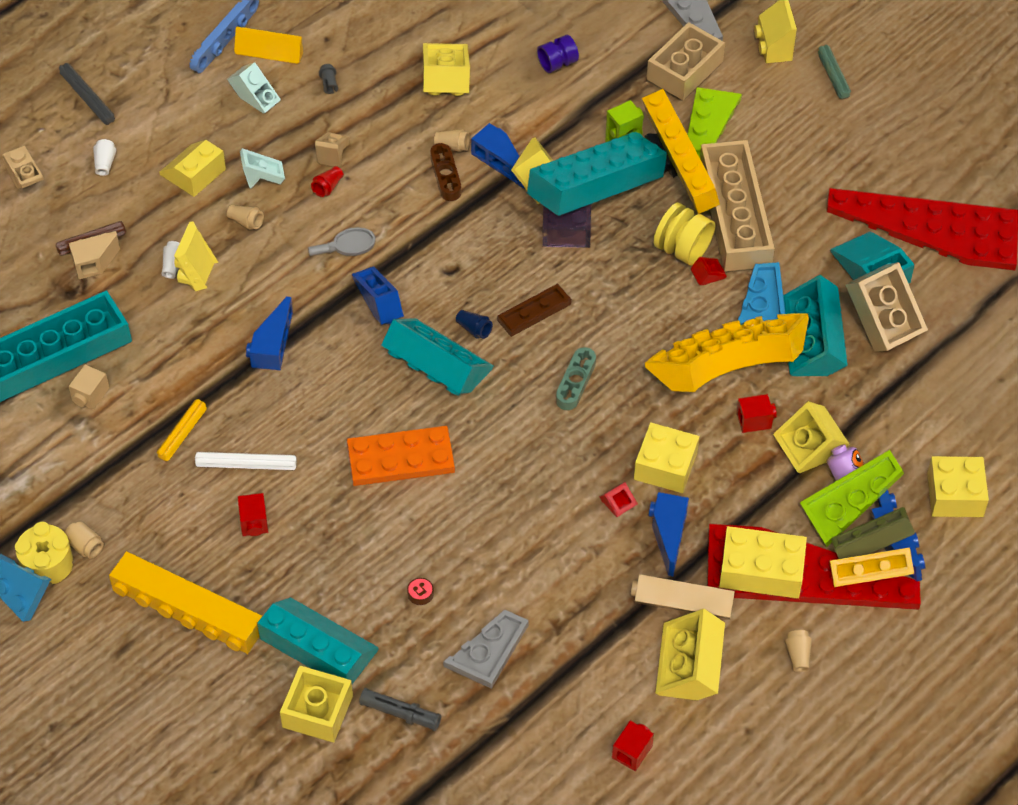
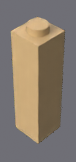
[631,574,735,620]

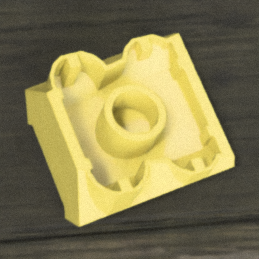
[174,221,218,291]

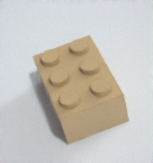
[647,22,725,100]
[845,262,928,352]

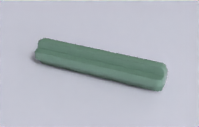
[818,45,851,99]

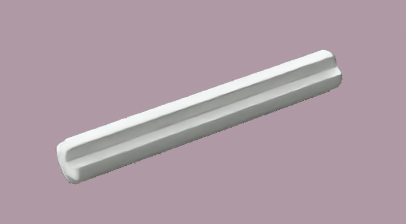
[195,452,297,470]

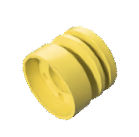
[654,202,716,266]

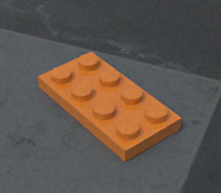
[347,426,455,486]

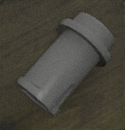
[319,64,338,94]

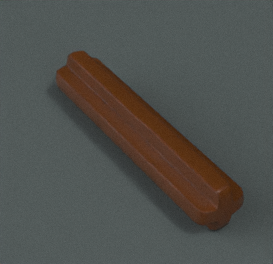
[56,221,126,256]

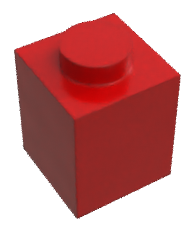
[736,394,777,433]
[238,493,269,536]
[612,720,654,772]

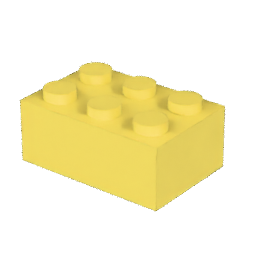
[719,526,807,599]

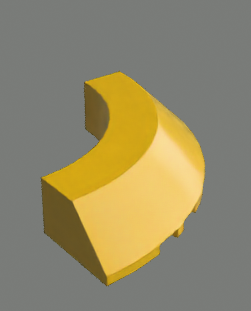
[645,313,809,392]

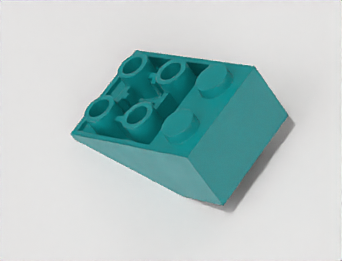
[830,231,915,284]

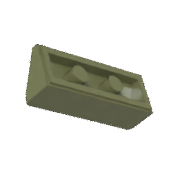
[832,507,915,559]

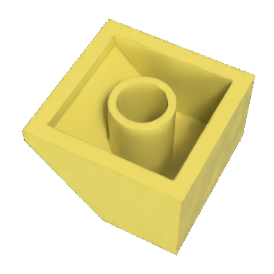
[754,0,797,63]
[159,140,226,197]
[773,401,849,473]

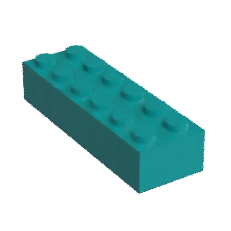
[527,132,667,216]
[0,290,132,402]

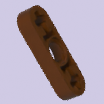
[430,143,461,201]

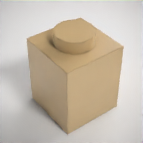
[69,365,109,410]

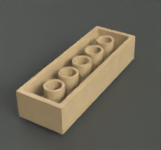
[700,140,775,272]

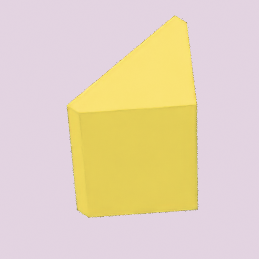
[511,137,553,204]

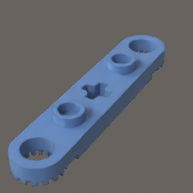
[189,0,259,73]

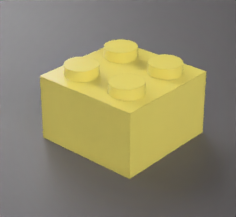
[634,422,699,493]
[927,456,989,517]
[280,666,353,743]

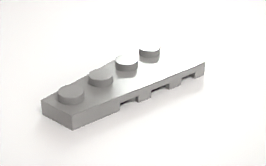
[662,0,723,41]

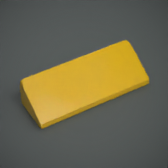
[234,27,303,64]
[830,547,914,587]

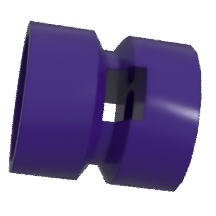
[537,34,579,73]

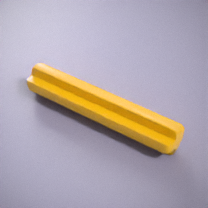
[157,399,207,461]

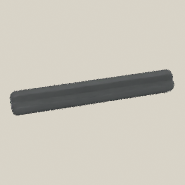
[59,63,115,125]

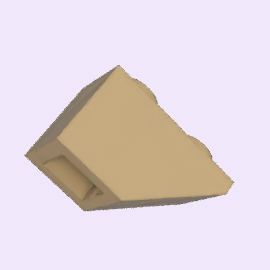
[3,146,44,188]
[69,231,120,279]

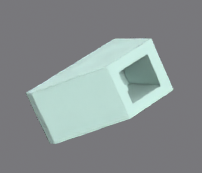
[227,62,281,113]

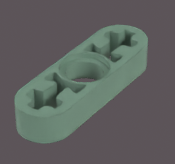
[556,347,596,410]

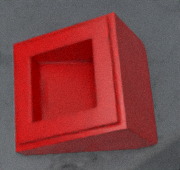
[691,257,727,285]
[599,482,638,517]

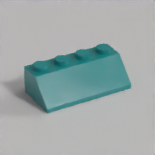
[783,275,848,376]
[381,318,494,395]
[257,597,379,684]

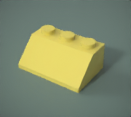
[655,609,725,700]

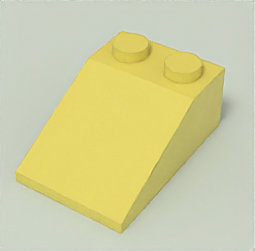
[423,43,470,96]

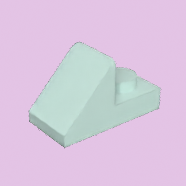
[240,148,285,189]

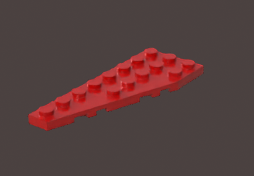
[827,188,1018,271]
[707,524,921,610]

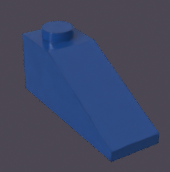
[471,123,525,189]
[352,266,404,324]
[246,296,293,370]
[649,492,689,577]

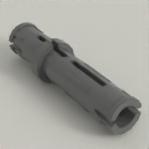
[359,688,442,731]

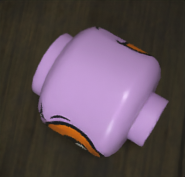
[827,444,864,481]

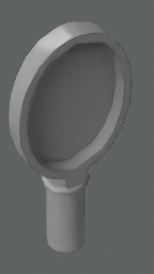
[308,227,375,256]

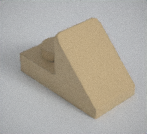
[315,132,350,167]

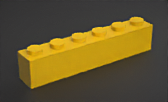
[642,89,720,214]
[109,551,262,654]

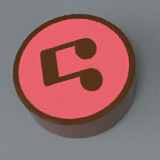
[407,578,434,605]

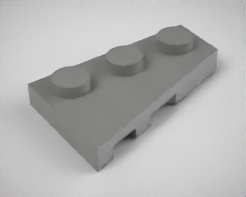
[443,610,529,689]

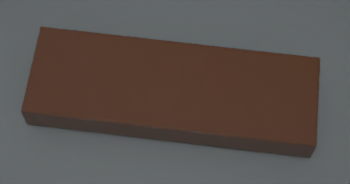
[497,283,572,337]

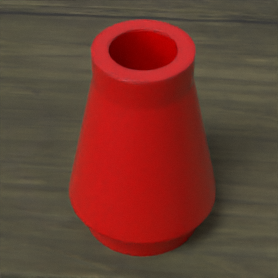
[311,166,344,197]

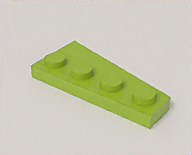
[688,87,742,158]
[800,450,904,547]

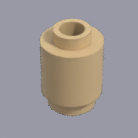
[65,521,104,559]

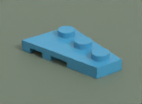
[738,262,785,325]
[0,554,51,622]

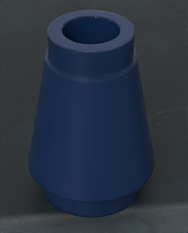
[456,310,493,339]

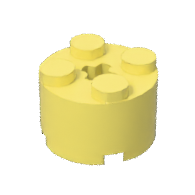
[15,522,73,584]

